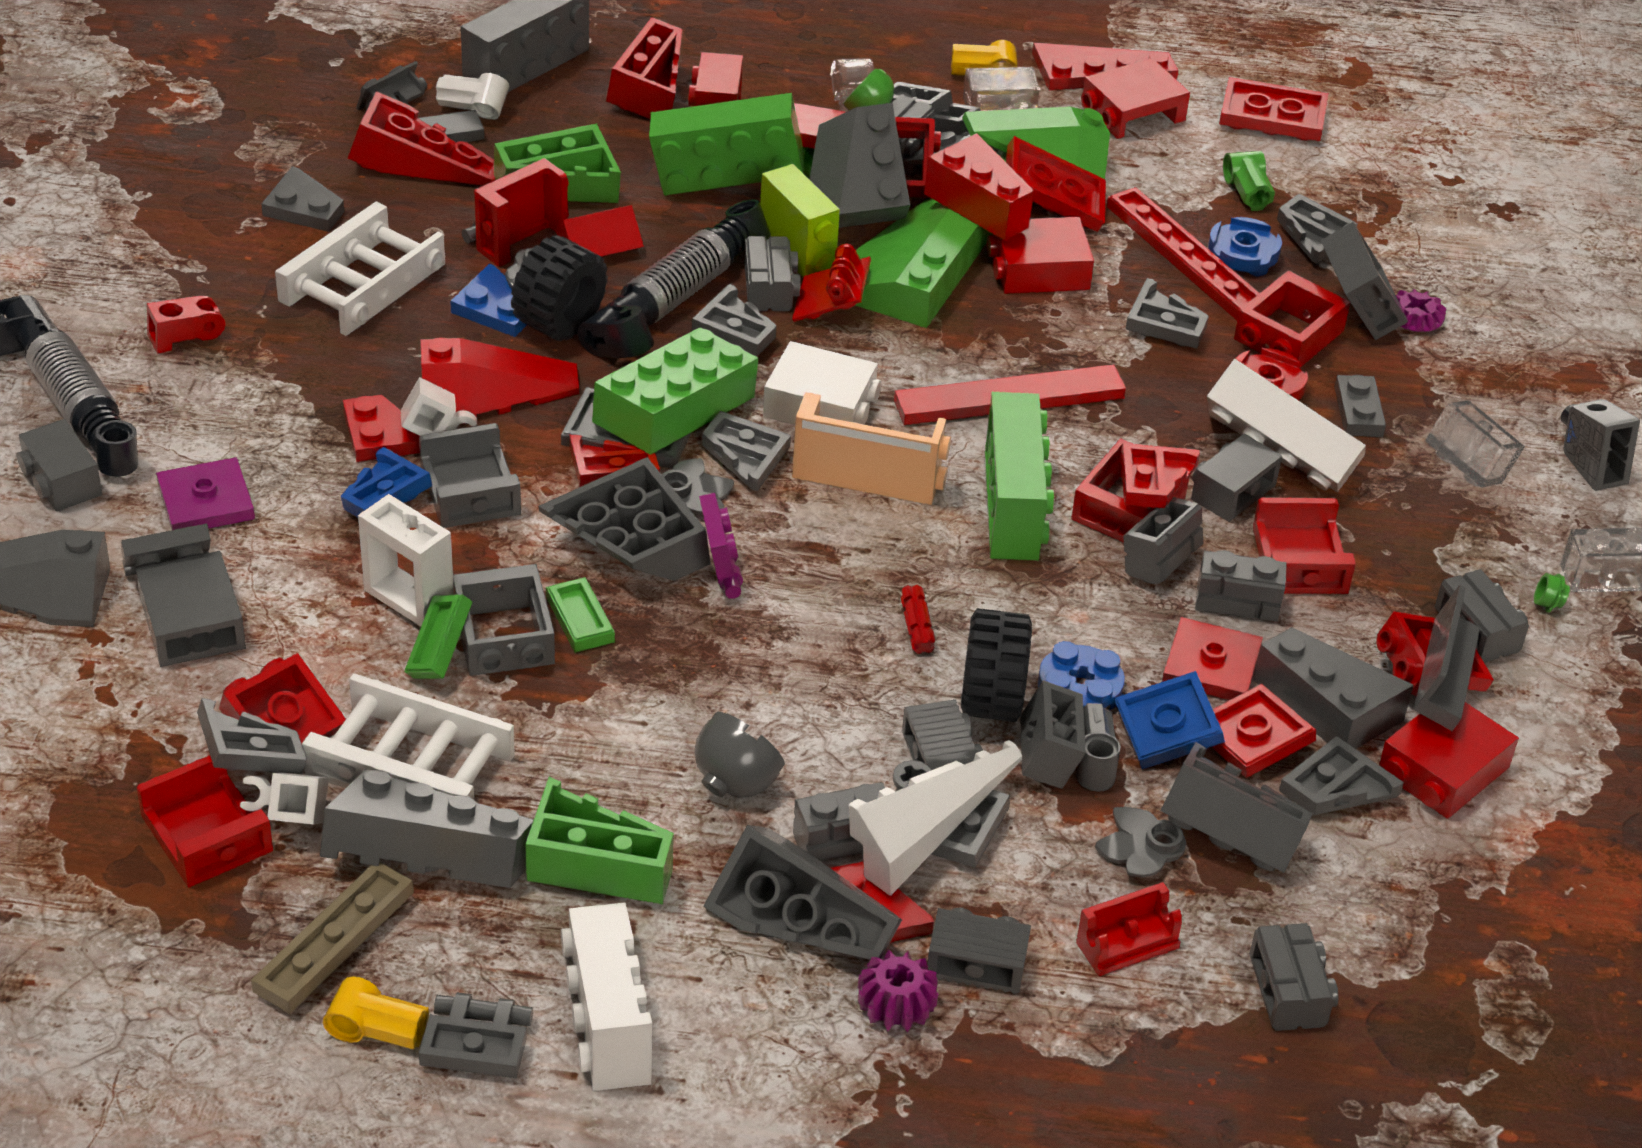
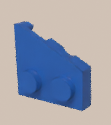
[450,264,527,337]
[341,447,433,518]

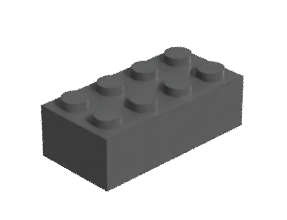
[460,0,589,93]

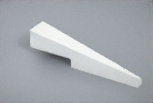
[849,740,1022,896]

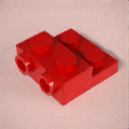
[1376,611,1494,696]
[219,653,346,744]

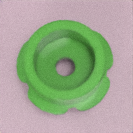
[1534,573,1570,612]

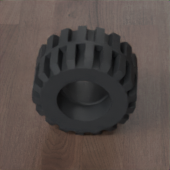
[511,235,608,341]
[961,608,1032,722]

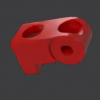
[147,296,226,354]

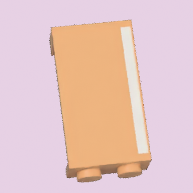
[792,392,951,505]

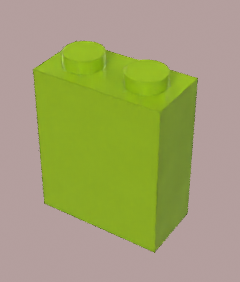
[760,164,840,277]

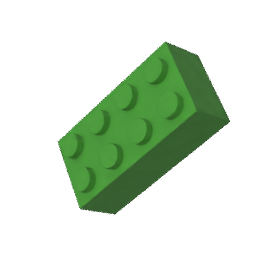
[649,93,804,195]
[592,327,758,455]
[984,392,1054,561]

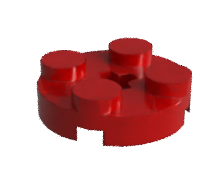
[1235,348,1308,401]

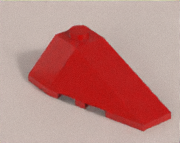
[347,91,495,186]
[420,337,579,424]

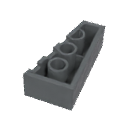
[320,769,534,888]

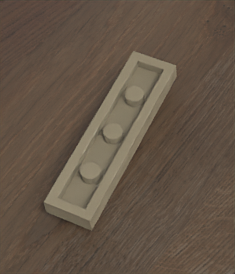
[251,862,414,1014]

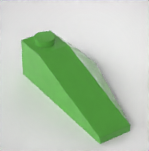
[962,106,1110,179]

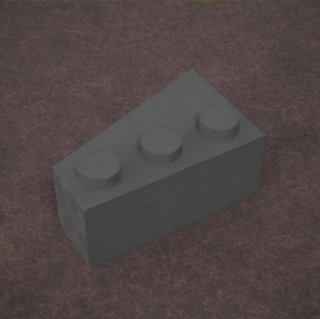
[1253,627,1414,749]
[1160,742,1312,873]

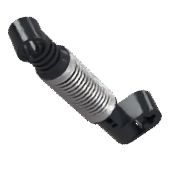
[577,199,771,358]
[0,295,138,477]

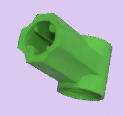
[1223,151,1275,211]

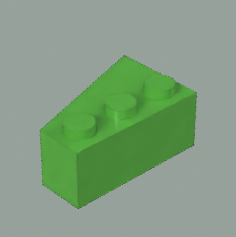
[494,123,621,203]
[526,776,674,904]

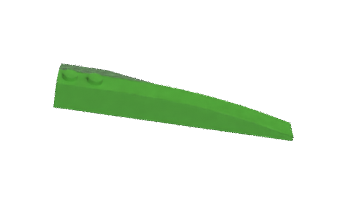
[856,149,1007,328]

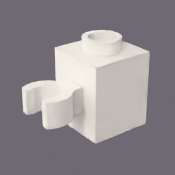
[401,377,477,436]
[240,773,329,825]

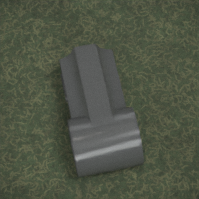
[1076,703,1121,791]

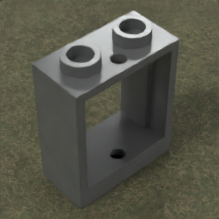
[1321,222,1408,340]
[453,564,555,676]

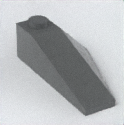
[0,530,111,627]
[703,825,902,959]

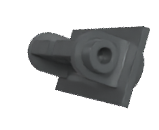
[356,61,427,110]

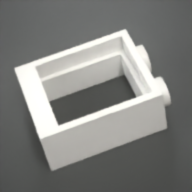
[358,494,454,627]

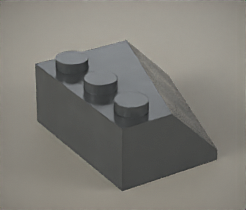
[809,103,910,228]
[538,457,711,581]

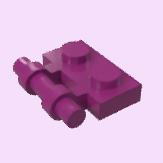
[699,493,743,599]

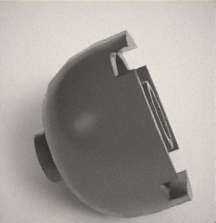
[694,711,785,798]

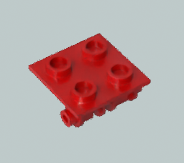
[792,243,871,322]

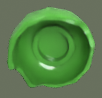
[843,69,894,111]

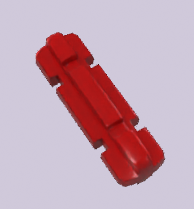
[901,584,935,654]

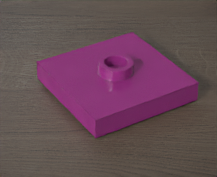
[156,457,255,530]

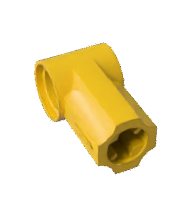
[951,40,1018,84]
[322,976,429,1050]

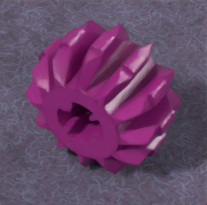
[858,949,939,1033]

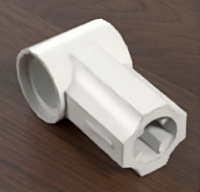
[436,73,510,119]

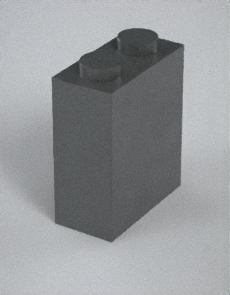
[135,551,246,667]

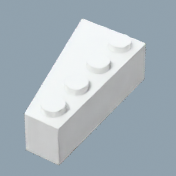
[1207,359,1366,492]
[561,902,652,1091]

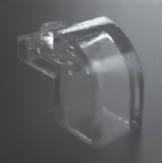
[831,57,874,112]

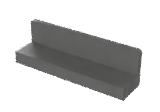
[1414,585,1480,731]

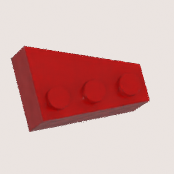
[606,17,682,119]
[924,133,1034,240]

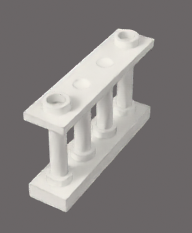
[275,202,445,336]
[302,673,515,799]

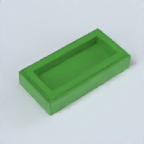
[546,577,615,653]
[404,594,473,679]

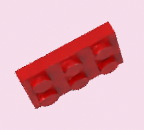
[1219,77,1329,141]
[1006,136,1106,232]

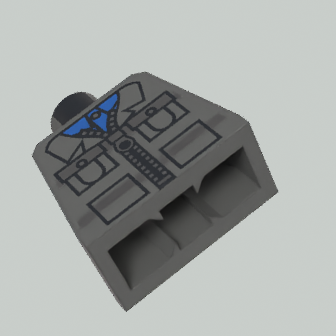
[1561,399,1640,491]

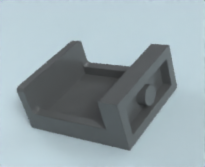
[419,423,521,528]

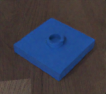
[1114,671,1225,770]

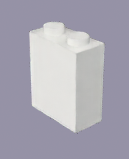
[763,341,882,425]

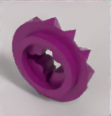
[1396,288,1446,332]

